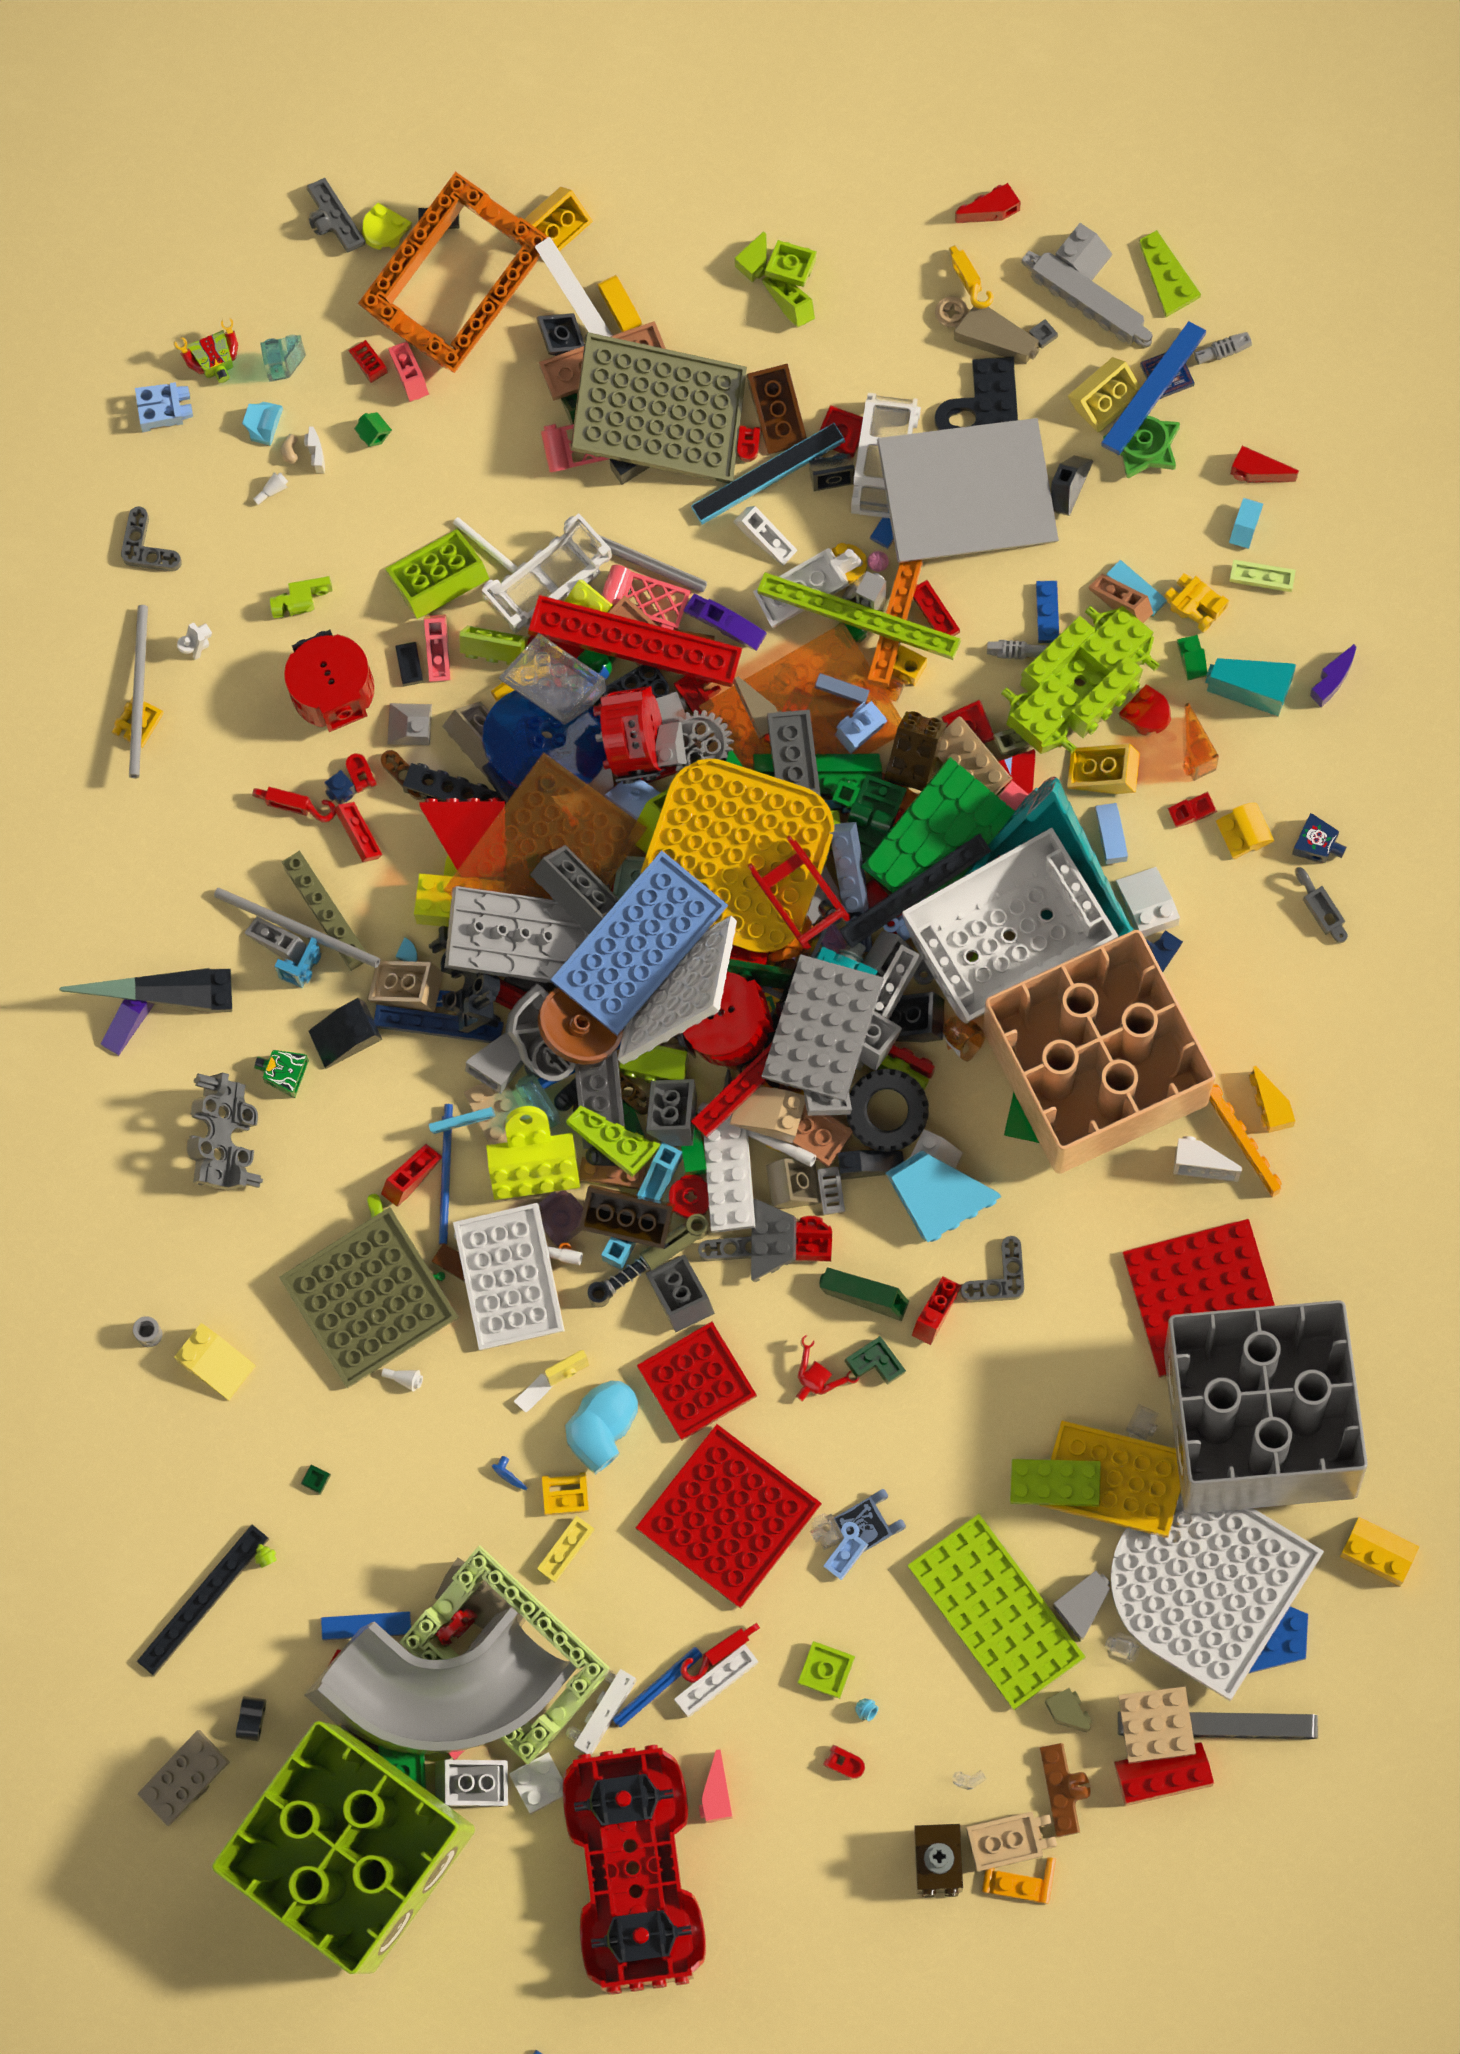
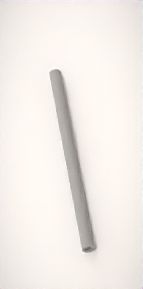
[129,605,148,779]
[214,888,380,968]

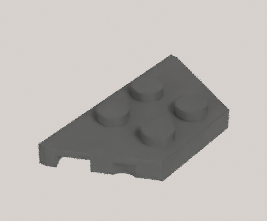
[751,1199,796,1282]

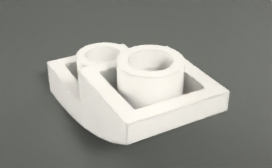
[304,427,325,474]

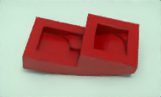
[1168,791,1218,828]

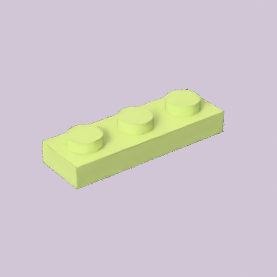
[1229,560,1296,592]

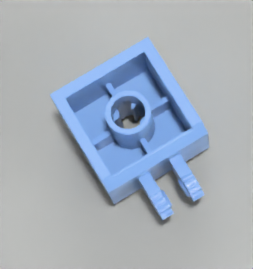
[835,701,887,754]

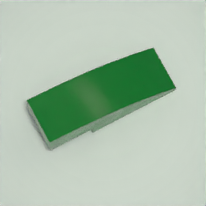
[681,1112,707,1176]

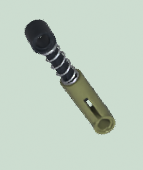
[588,1214,708,1307]

